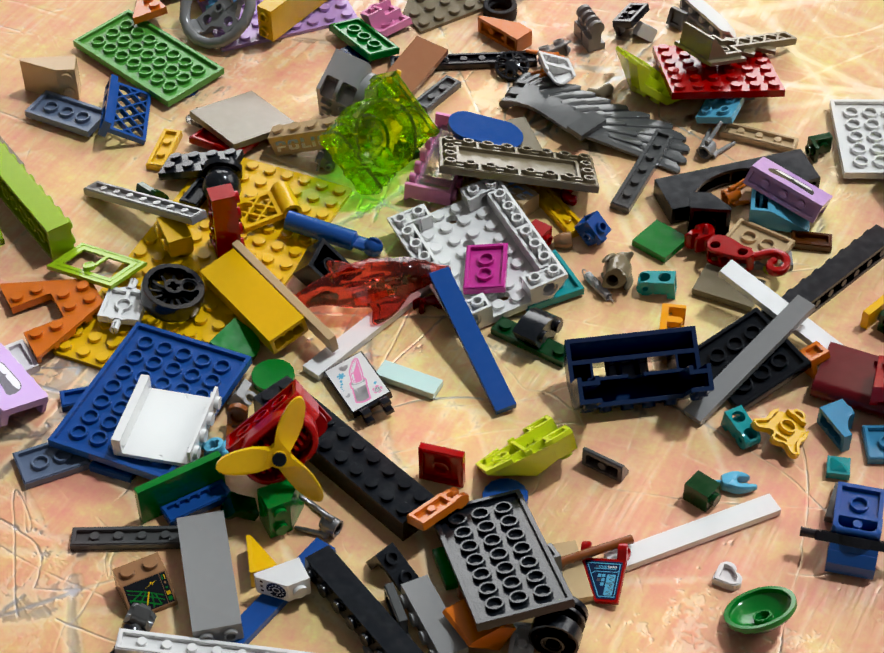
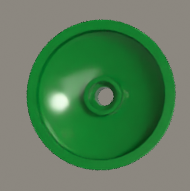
[724,586,797,634]

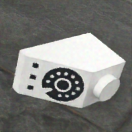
[254,557,311,601]

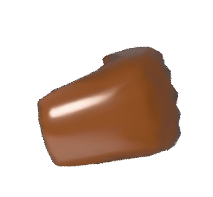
[226,403,248,436]

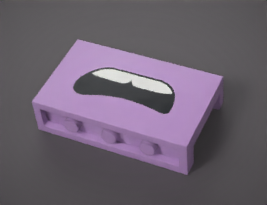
[743,156,833,223]
[0,343,49,427]

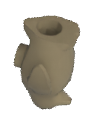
[601,251,634,291]

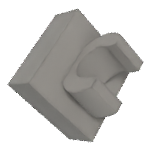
[227,379,256,408]

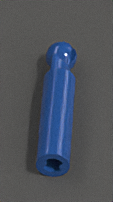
[283,210,383,257]

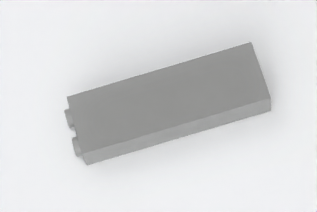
[176,510,244,641]

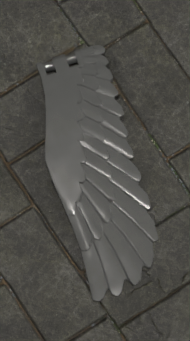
[499,72,690,174]

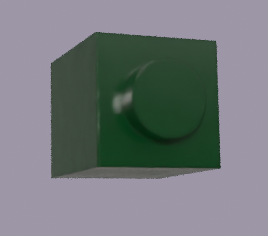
[683,470,721,512]

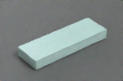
[376,360,443,400]

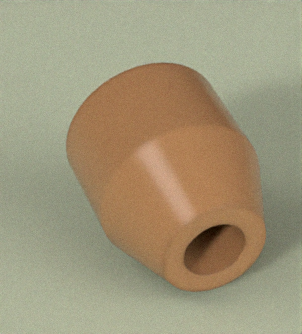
[553,231,573,249]

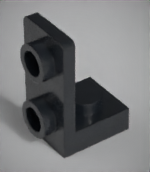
[366,542,419,593]

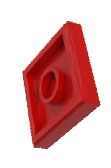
[418,442,465,488]

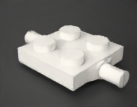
[97,278,146,334]

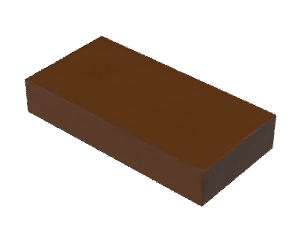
[790,230,832,253]

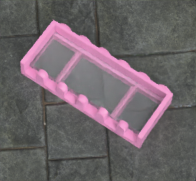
[404,111,463,206]

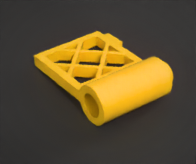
[237,181,302,233]

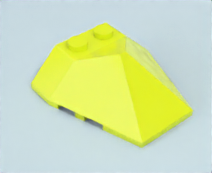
[615,46,682,105]
[475,415,577,476]

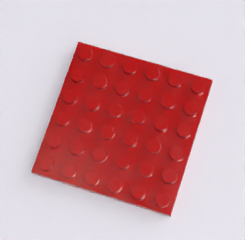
[652,44,785,100]

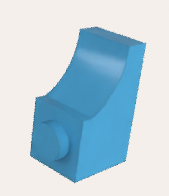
[817,399,855,452]

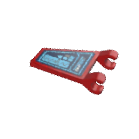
[581,541,631,605]

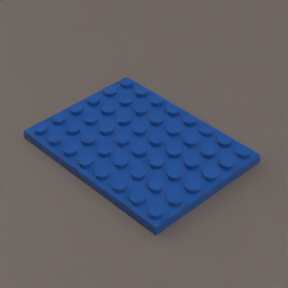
[48,321,252,480]

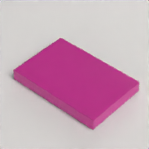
[463,243,509,295]

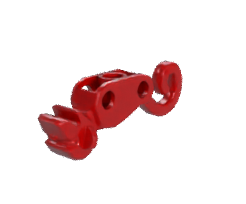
[684,223,791,277]

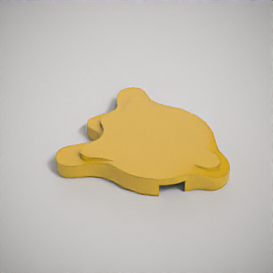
[751,408,809,459]

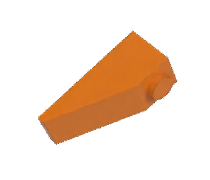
[478,15,532,51]

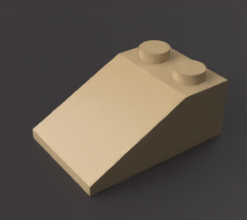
[19,56,81,99]

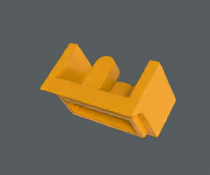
[659,303,686,330]

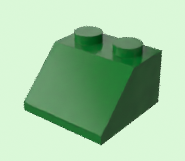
[257,479,304,538]

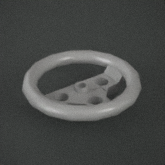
[179,0,256,49]

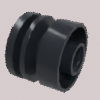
[528,596,589,653]

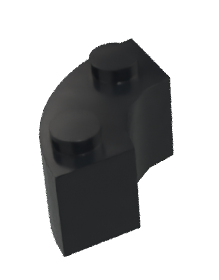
[512,307,563,349]

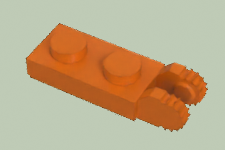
[407,487,469,531]

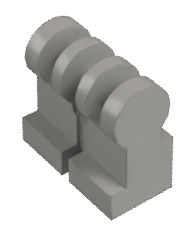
[574,4,605,53]

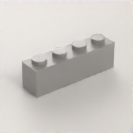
[399,575,468,653]

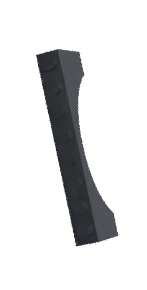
[653,149,821,224]

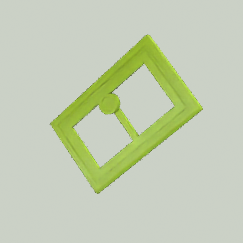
[46,243,147,289]

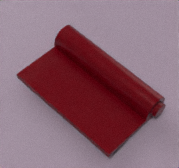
[810,342,884,419]

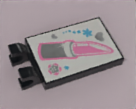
[324,351,395,426]

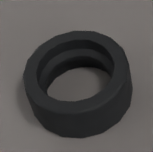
[483,0,517,21]

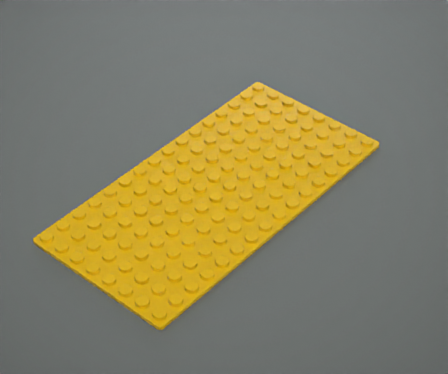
[53,158,352,370]

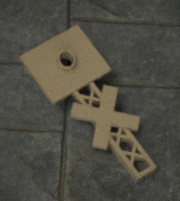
[674,22,797,67]

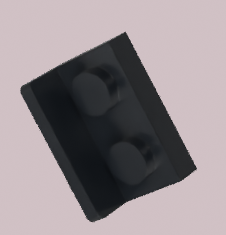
[612,3,650,36]

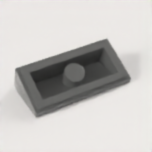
[582,447,629,482]

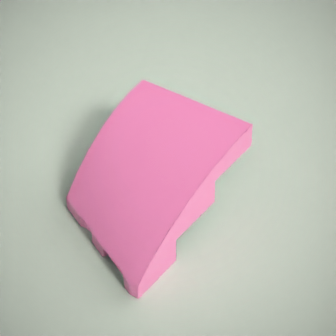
[360,0,413,37]

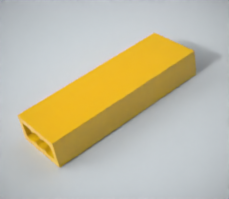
[257,0,327,42]
[200,248,309,355]

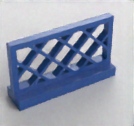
[98,74,151,145]

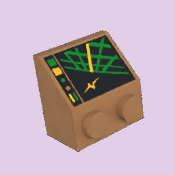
[112,552,178,613]

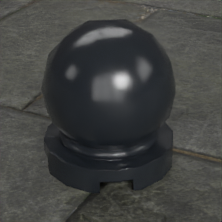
[202,156,243,200]

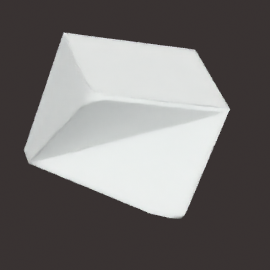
[633,21,658,42]

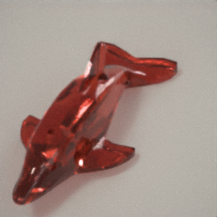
[294,256,451,325]

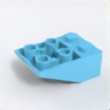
[749,188,810,232]

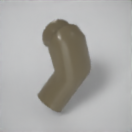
[587,83,614,98]

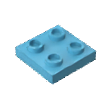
[695,98,745,124]

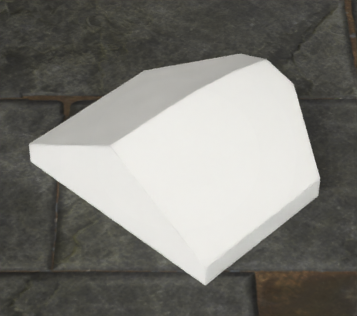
[537,51,576,86]

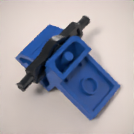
[800,481,884,580]

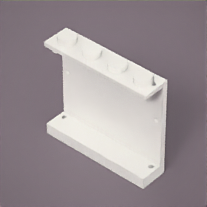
[111,374,222,466]

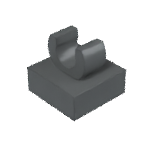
[666,6,689,30]

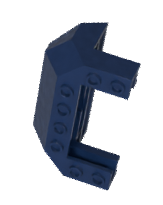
[563,326,714,413]

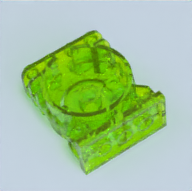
[319,71,440,195]

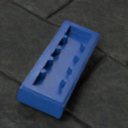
[160,479,230,526]

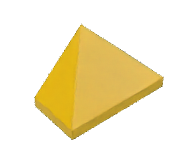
[246,535,277,587]

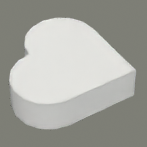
[712,561,742,591]

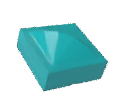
[826,455,851,480]

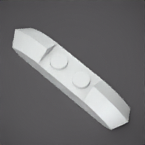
[679,0,736,39]

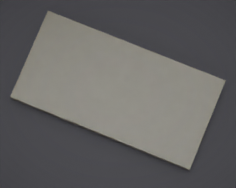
[438,136,599,193]

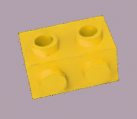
[155,216,194,258]

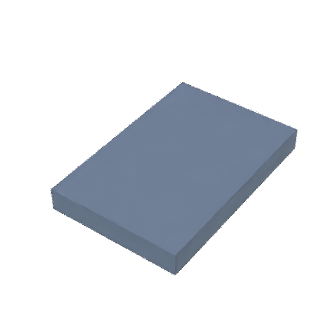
[12,442,91,490]

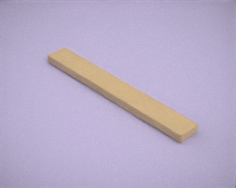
[232,240,339,353]

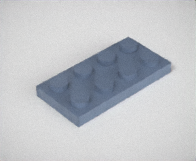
[25,90,102,137]

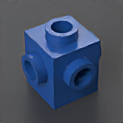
[574,211,611,246]

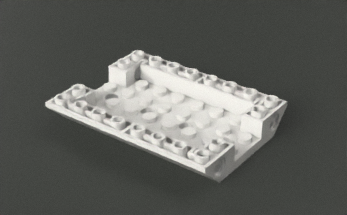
[387,179,568,329]

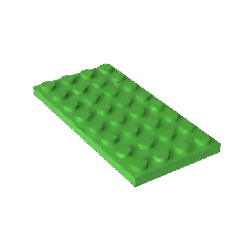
[73,9,224,107]

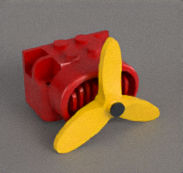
[216,379,332,502]

